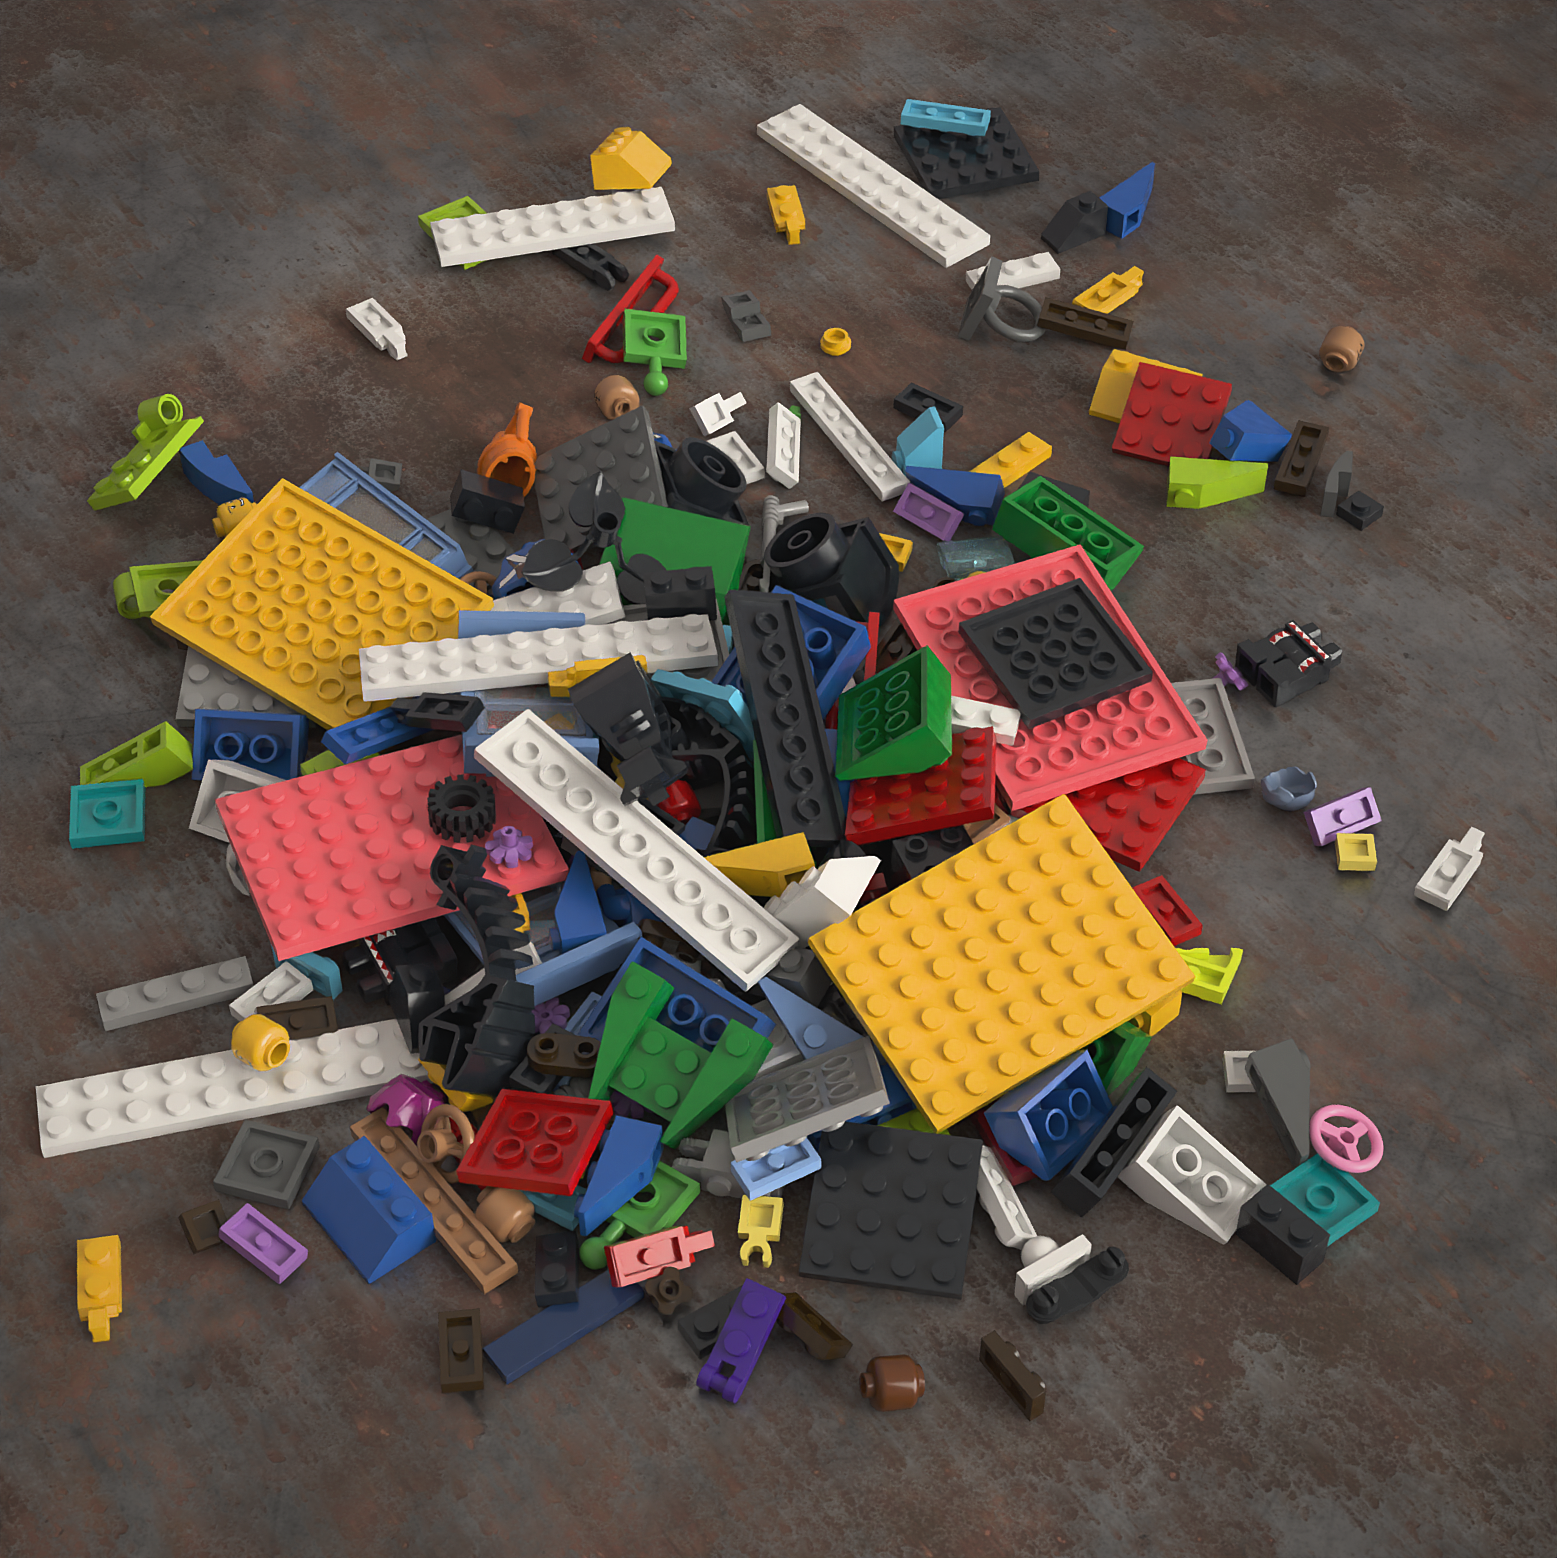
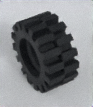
[427,774,496,843]

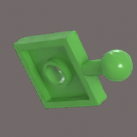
[623,309,687,396]
[579,1160,700,1270]

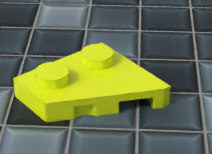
[1175,948,1243,1005]

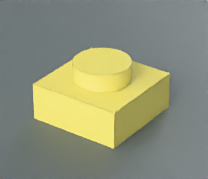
[1335,833,1377,871]

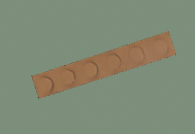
[350,1107,518,1295]

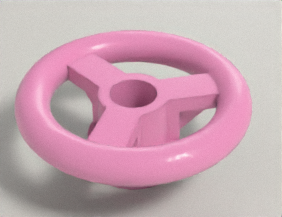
[1309,1105,1383,1173]

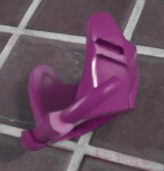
[366,1074,448,1146]

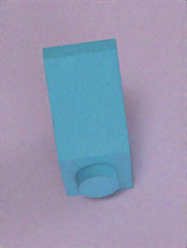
[892,407,944,477]

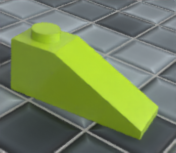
[1166,457,1268,509]
[80,721,193,787]

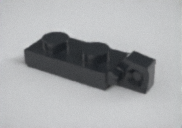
[390,692,485,732]

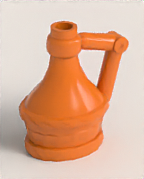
[477,402,538,497]

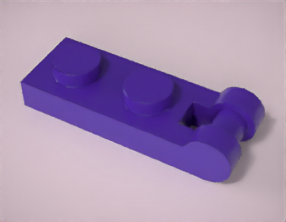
[696,1278,786,1404]

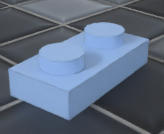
[731,1138,821,1201]

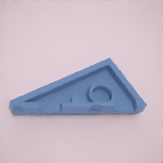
[757,976,887,1065]

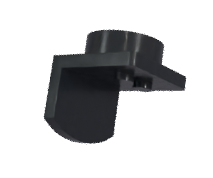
[654,437,750,526]
[764,512,899,627]

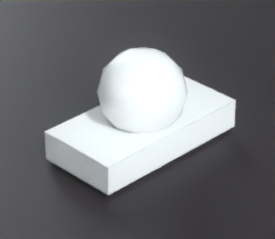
[1014,1234,1092,1305]

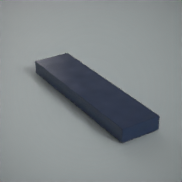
[483,1269,644,1385]

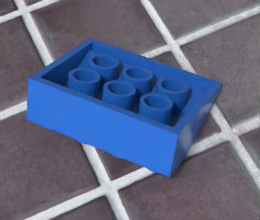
[711,585,871,720]
[577,937,777,1053]

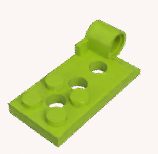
[87,394,204,511]
[113,560,203,619]

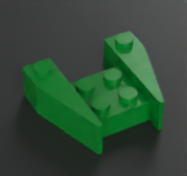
[588,961,774,1150]

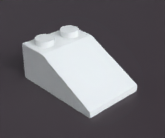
[1117,1105,1266,1245]

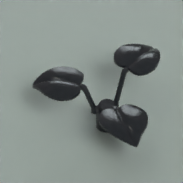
[521,471,667,604]

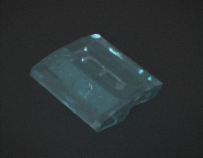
[937,535,1015,581]

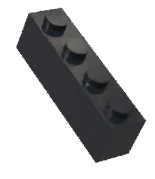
[1051,1066,1178,1217]

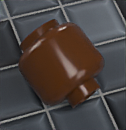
[859,1354,925,1412]

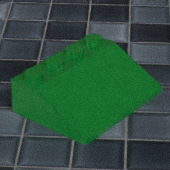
[599,497,751,626]
[835,645,952,781]

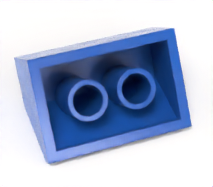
[192,708,309,780]
[984,1050,1113,1180]
[302,1136,436,1284]

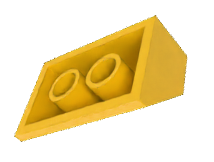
[590,127,672,190]
[1089,349,1203,423]

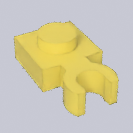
[738,1195,784,1268]

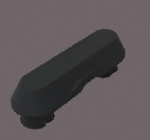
[1026,1247,1129,1324]

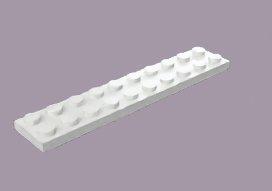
[757,104,990,268]
[359,614,718,702]
[474,709,800,992]
[36,1019,433,1158]

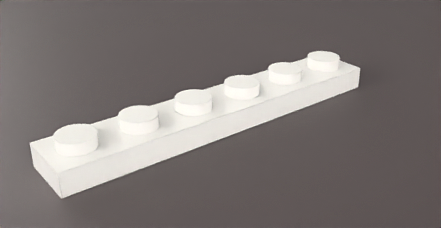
[790,372,910,501]

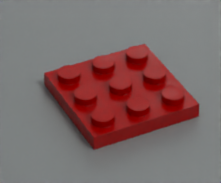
[1112,362,1232,466]
[456,1089,614,1196]

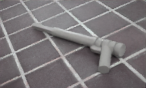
[759,495,809,592]

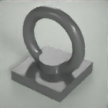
[958,256,1046,342]

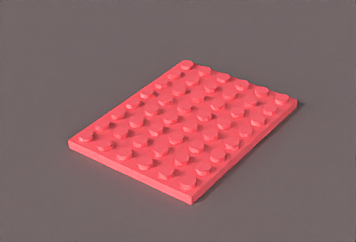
[893,545,1208,811]
[215,726,569,961]

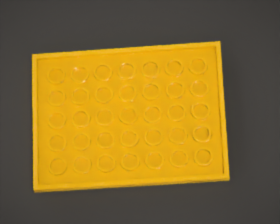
[150,478,494,730]
[808,794,1196,1134]

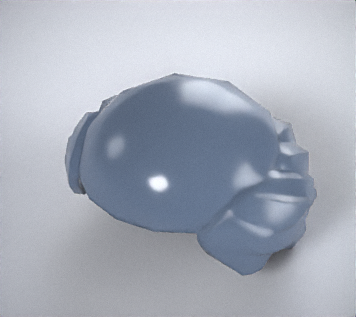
[1261,767,1317,812]

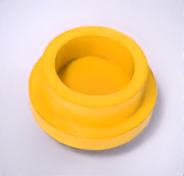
[820,328,851,356]

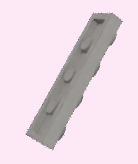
[96,956,254,1031]

